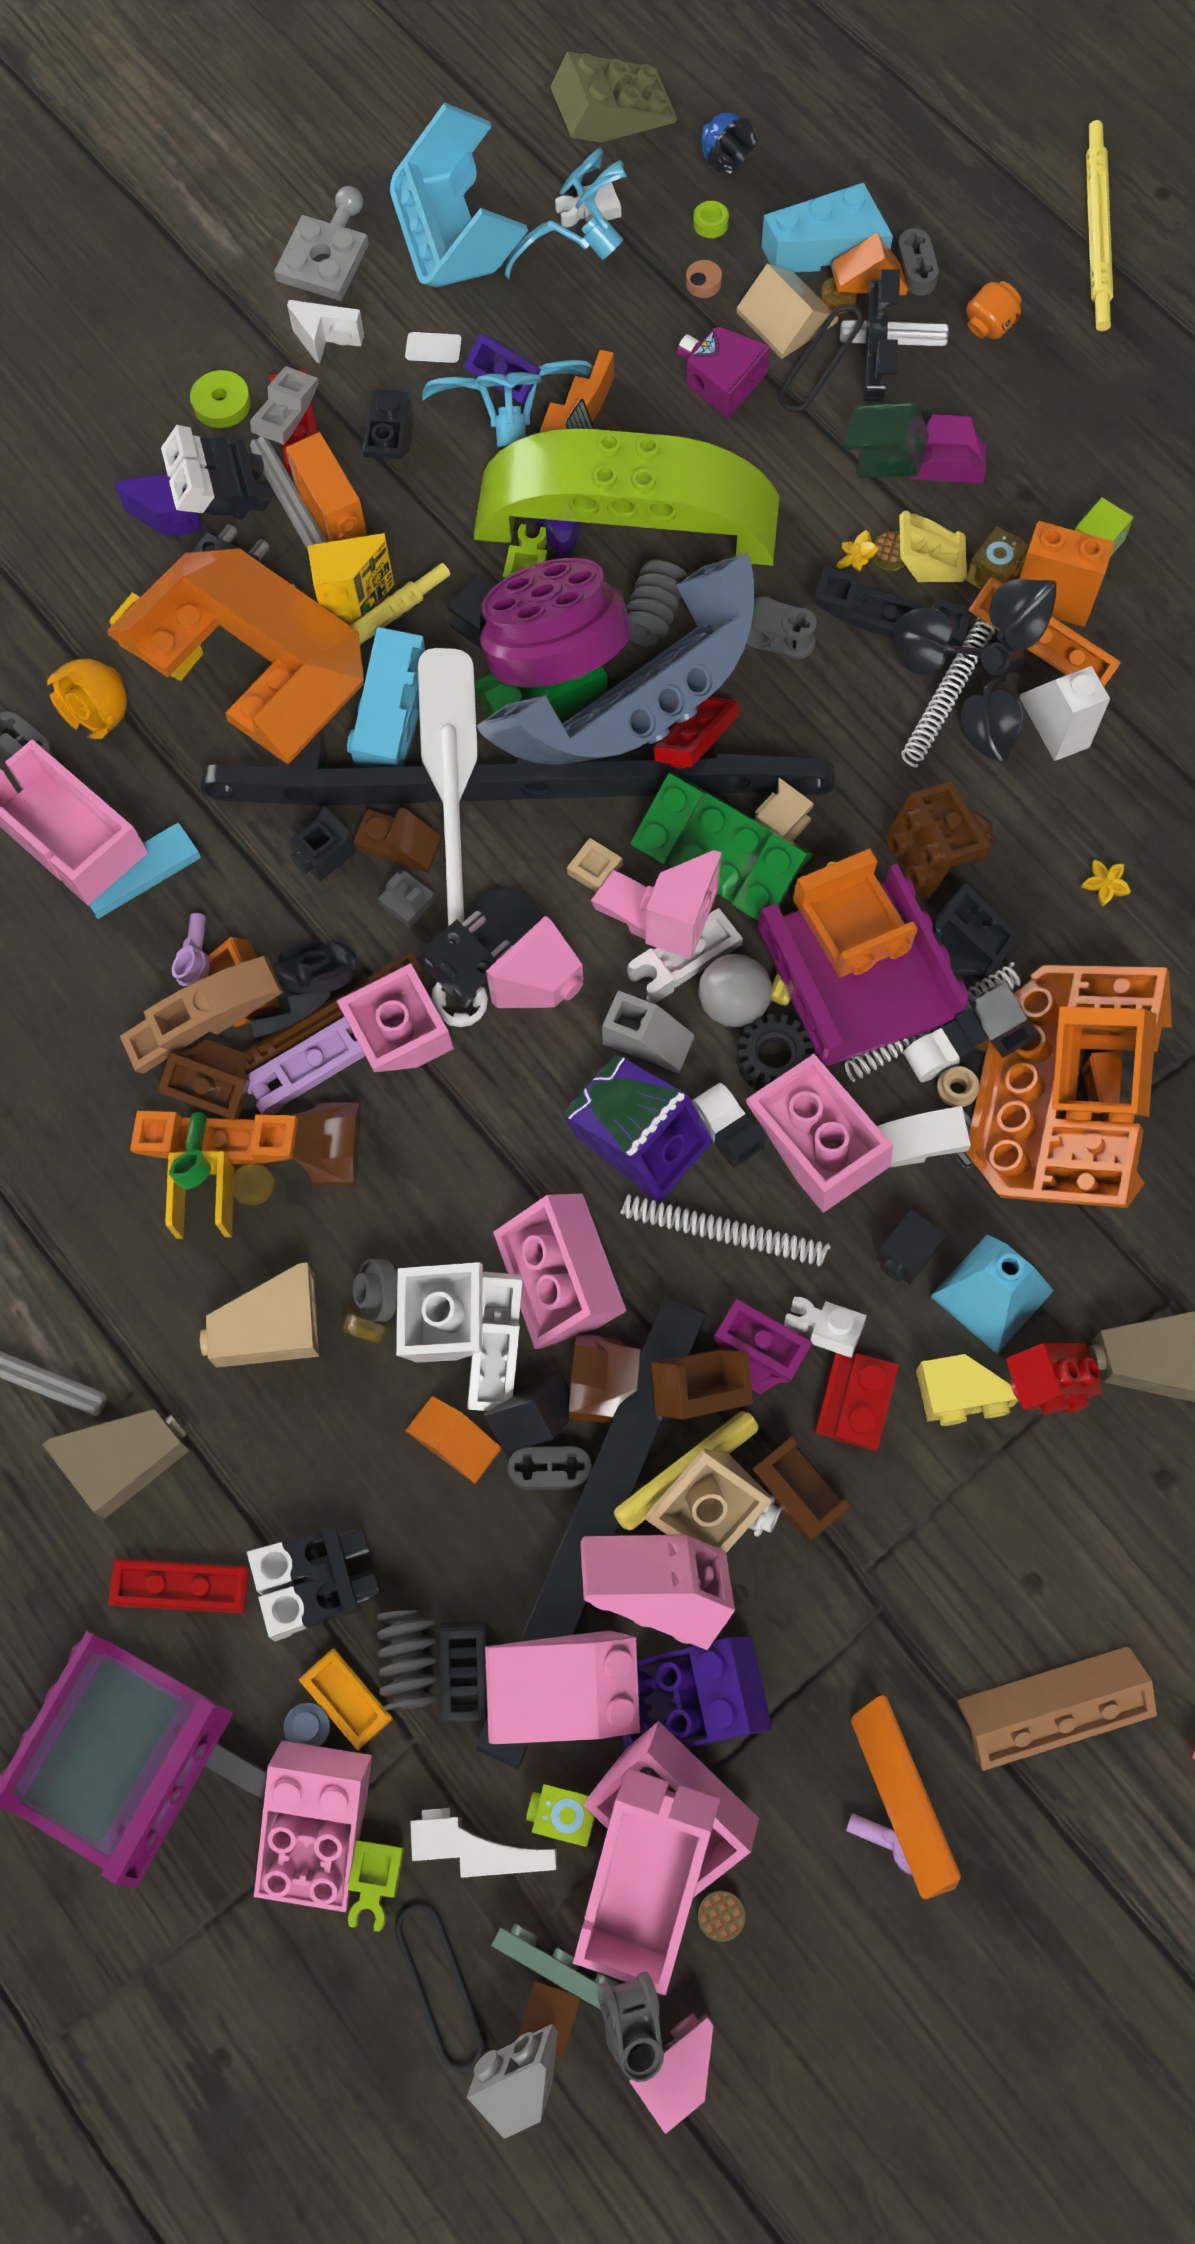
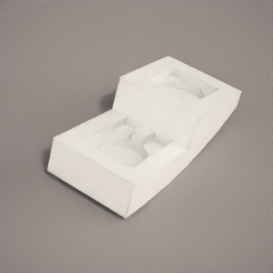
[877,1106,971,1167]

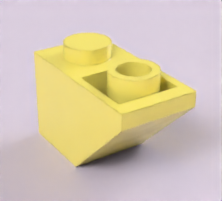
[916,1354,1018,1426]

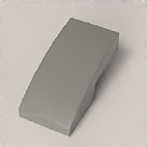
[250,366,318,445]

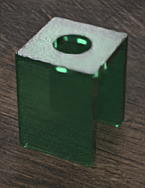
[844,403,929,478]

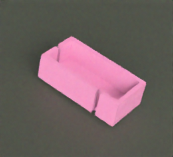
[0,740,148,905]
[573,1768,721,1995]

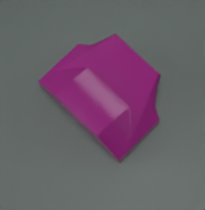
[909,414,986,483]
[714,1299,813,1395]

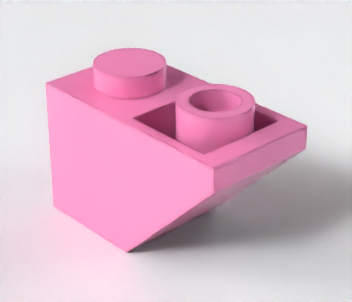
[629,2013,713,2134]

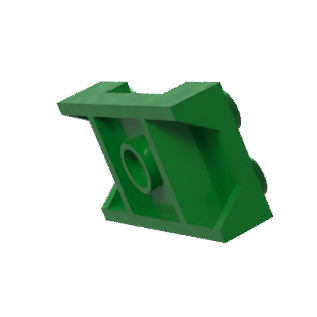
[630,773,813,921]

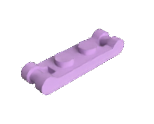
[247,1017,365,1115]

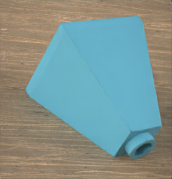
[931,1234,1053,1354]

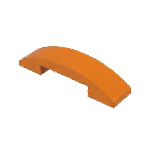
[130,1111,298,1164]

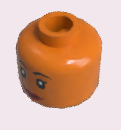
[966,281,1022,340]

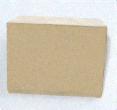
[737,264,839,359]
[645,1449,772,1553]

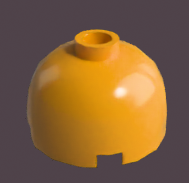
[47,658,127,739]

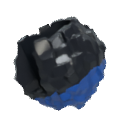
[701,112,758,174]

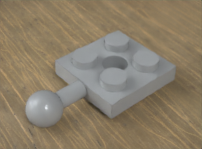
[274,186,369,301]

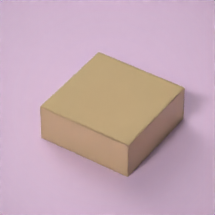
[567,838,623,893]

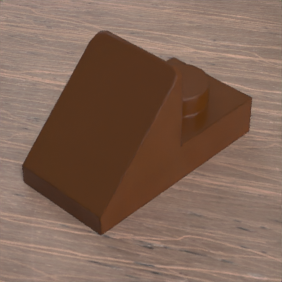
[353,807,442,873]

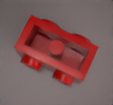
[1006,1343,1103,1415]

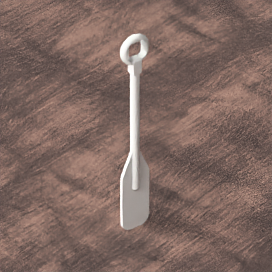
[418,648,488,1027]

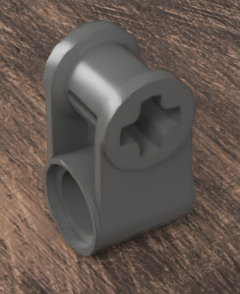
[746,597,817,659]
[598,1971,664,2082]

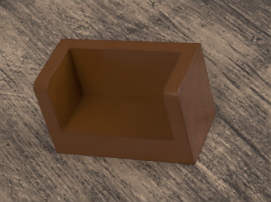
[651,1348,753,1420]
[750,1436,852,1545]

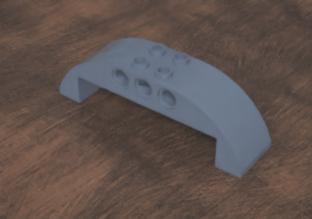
[477,553,754,765]

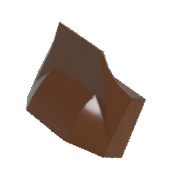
[157,1039,250,1120]
[292,1103,361,1187]
[569,1334,640,1423]

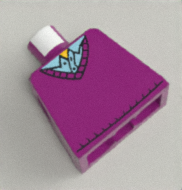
[677,327,770,419]

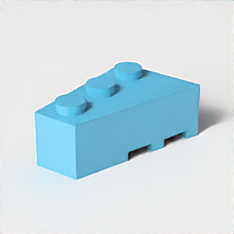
[761,182,893,272]
[347,627,426,768]

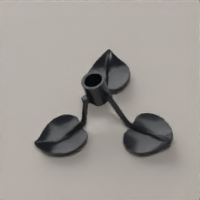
[893,579,1057,761]

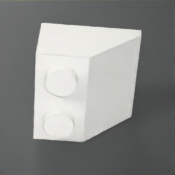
[396,1262,483,1363]

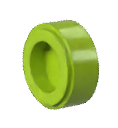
[693,201,729,238]

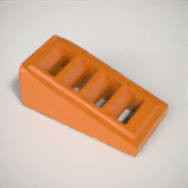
[1081,1050,1123,1122]

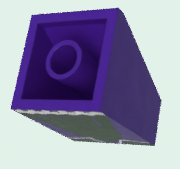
[562,1054,713,1203]

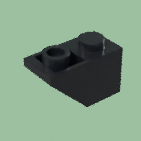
[363,390,414,459]

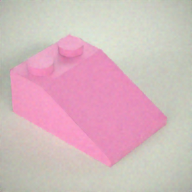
[746,1054,893,1213]
[485,1630,640,1744]

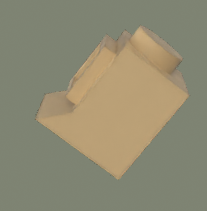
[755,778,814,841]

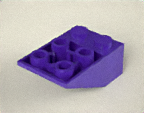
[622,1636,773,1749]

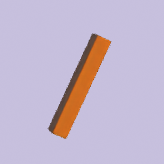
[968,577,1121,687]
[851,1695,961,1899]

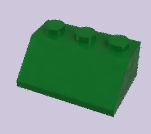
[474,666,607,721]

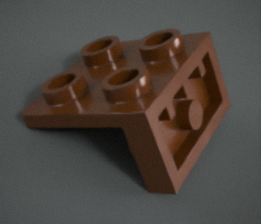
[885,781,991,901]

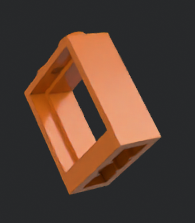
[285,432,367,542]
[1052,1007,1157,1123]

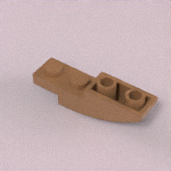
[120,956,283,1074]

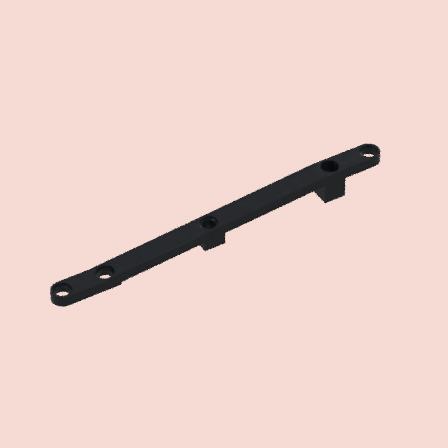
[201,734,835,806]

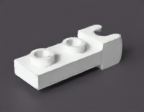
[627,908,743,1004]

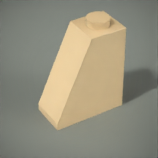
[200,1263,319,1368]

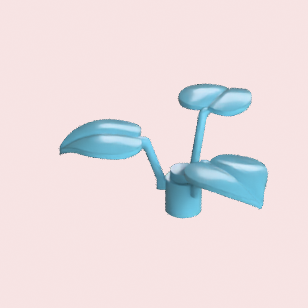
[505,147,627,279]
[422,360,593,448]

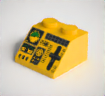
[307,533,394,625]

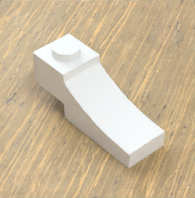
[467,1272,523,1411]
[410,1808,558,1878]

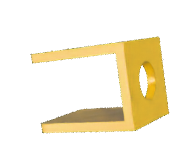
[165,1151,234,1239]

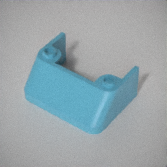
[390,102,528,288]

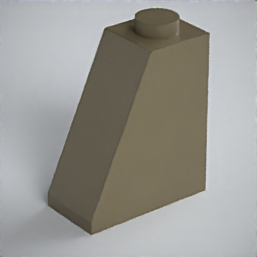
[1089,1311,1195,1402]
[42,1409,190,1519]

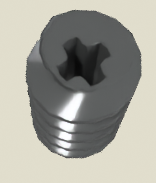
[626,559,688,647]
[377,1611,439,1710]

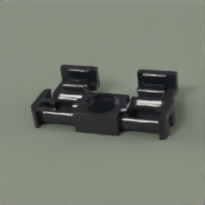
[864,269,900,402]

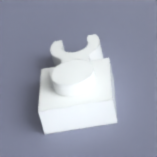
[555,182,621,227]
[784,1297,867,1358]

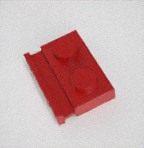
[815,1352,899,1451]

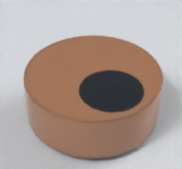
[686,260,722,298]

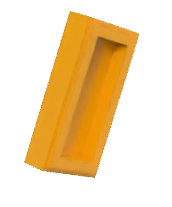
[298,1648,394,1750]

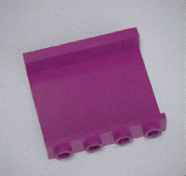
[757,864,968,1067]

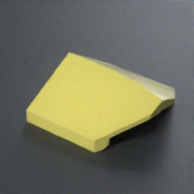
[899,510,967,582]

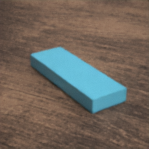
[89,822,201,919]

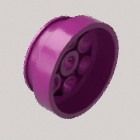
[480,558,632,687]

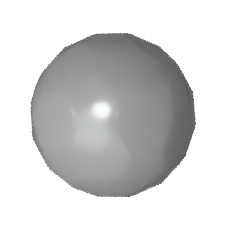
[698,954,772,1027]

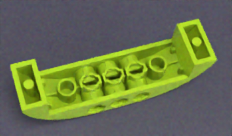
[474,429,780,566]

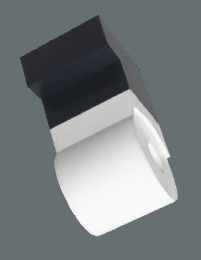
[903,1008,989,1082]
[692,1083,766,1168]

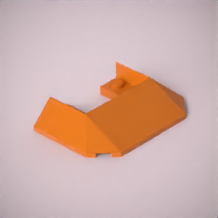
[107,548,364,764]
[966,965,1172,1208]

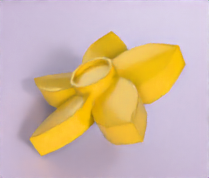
[836,530,879,571]
[1081,859,1131,907]

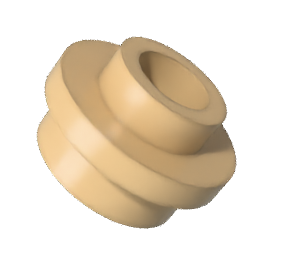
[937,1066,980,1107]

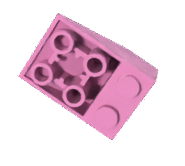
[581,1535,735,1650]
[254,1741,372,1912]

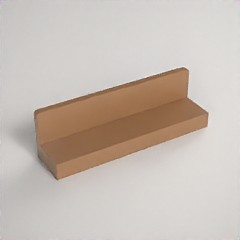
[958,1647,1157,1771]

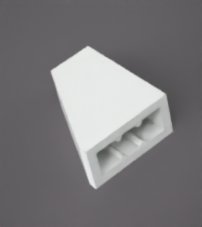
[1020,666,1110,761]

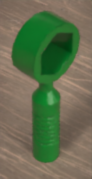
[169,1112,212,1190]

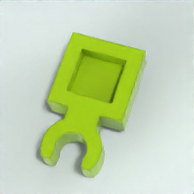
[502,524,548,580]
[347,1840,404,1932]

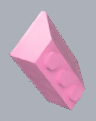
[493,1193,627,1349]
[584,1721,759,1897]

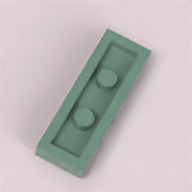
[491,1923,620,2010]

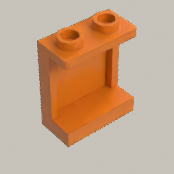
[1019,521,1114,627]
[793,848,918,978]

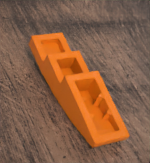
[539,350,614,433]

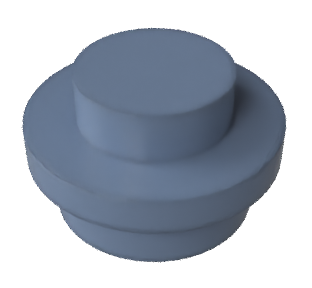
[284,1703,331,1747]

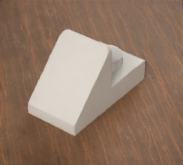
[287,300,364,363]

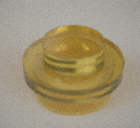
[231,1164,274,1206]

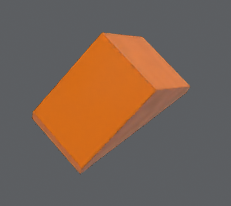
[831,232,908,295]
[405,1396,502,1484]

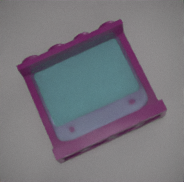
[0,1631,234,1889]

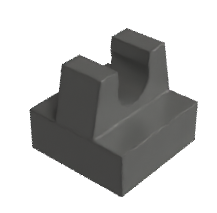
[378,870,436,928]

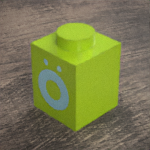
[1075,497,1134,557]
[526,1784,595,1847]

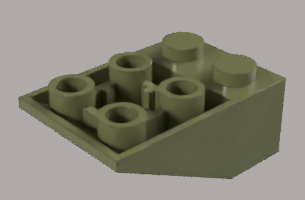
[550,51,677,143]

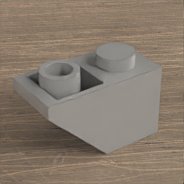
[602,990,695,1073]
[467,2024,558,2139]

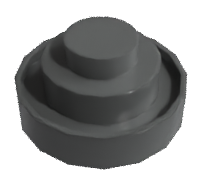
[353,1259,398,1322]

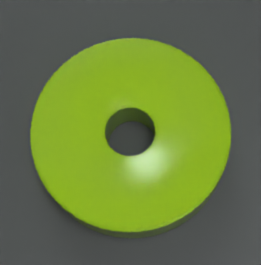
[190,370,251,428]

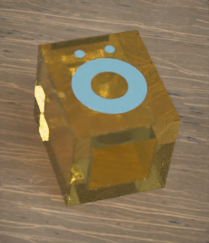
[966,526,1029,589]

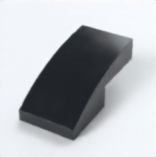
[246,992,330,1038]

